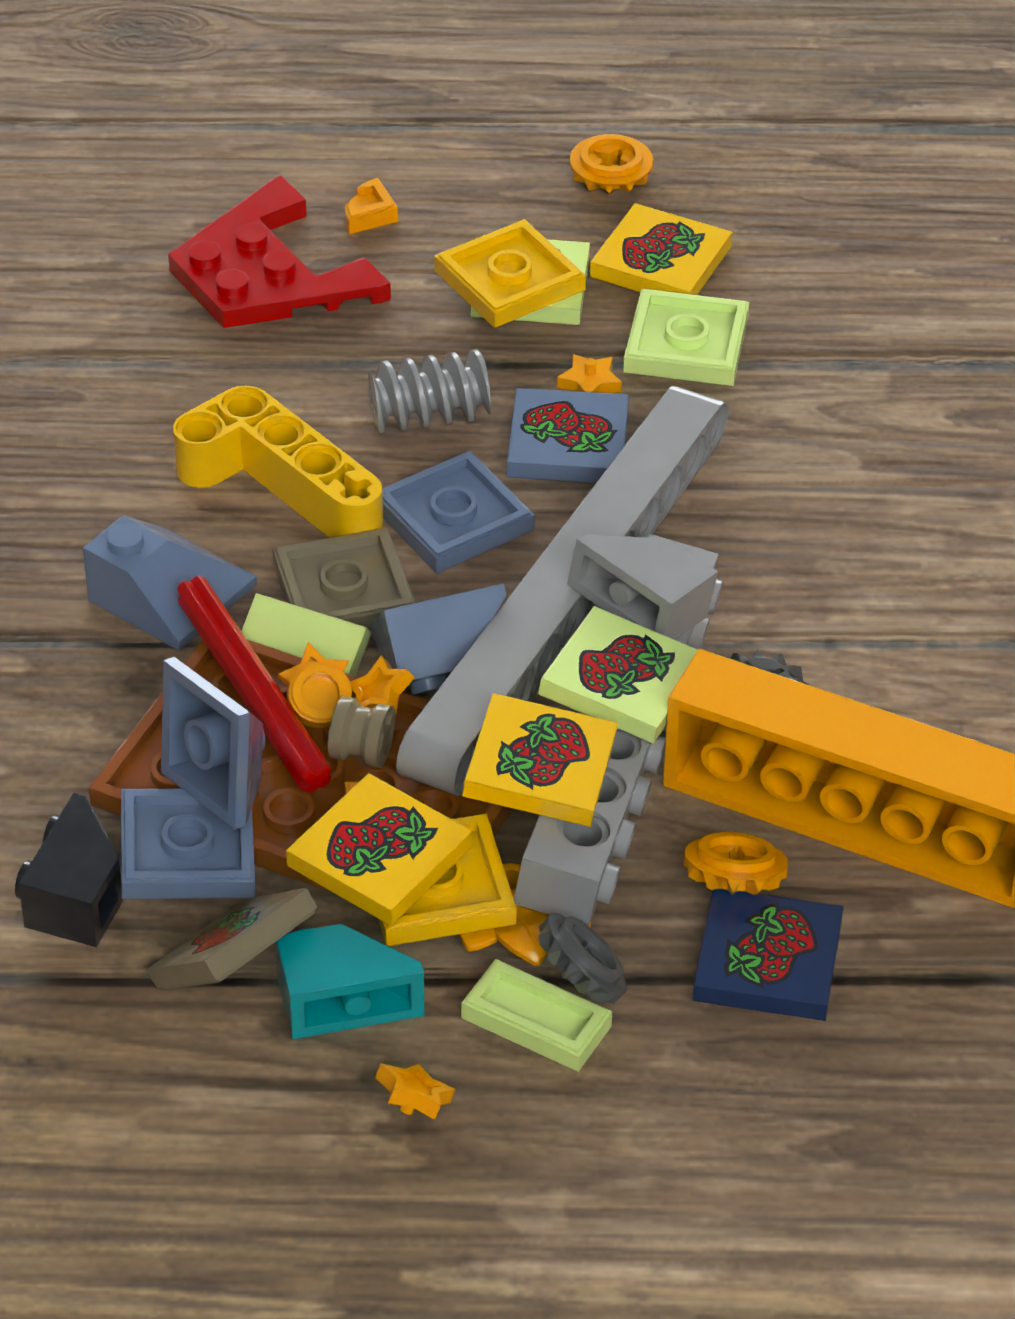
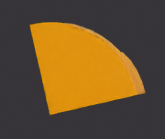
[345,178,398,235]

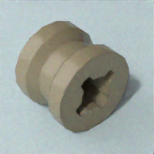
[328,696,396,768]

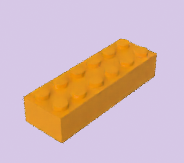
[663,649,1015,908]

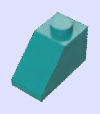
[275,924,425,1039]

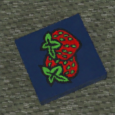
[693,889,844,1021]

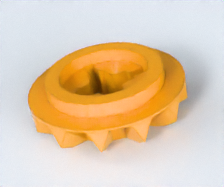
[569,134,653,194]
[683,832,788,895]

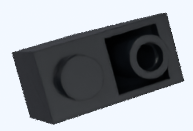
[15,793,123,948]

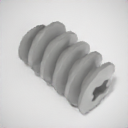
[368,349,491,434]

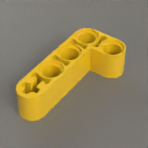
[173,386,383,538]

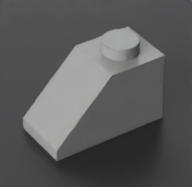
[567,534,718,640]

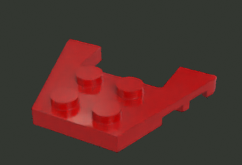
[168,175,391,328]

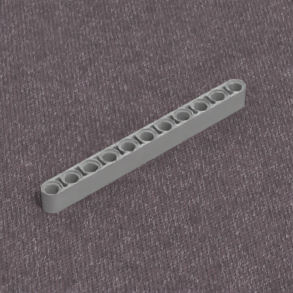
[396,386,729,796]

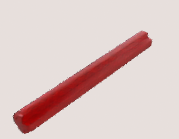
[177,576,331,793]

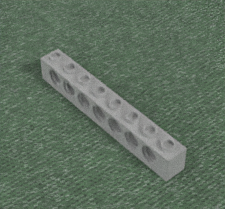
[514,534,723,926]

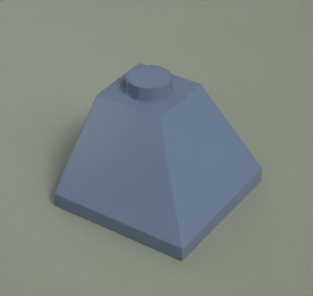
[83,516,257,651]
[370,584,507,696]
[161,657,265,830]

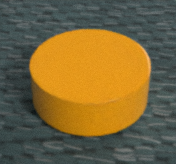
[287,662,352,728]

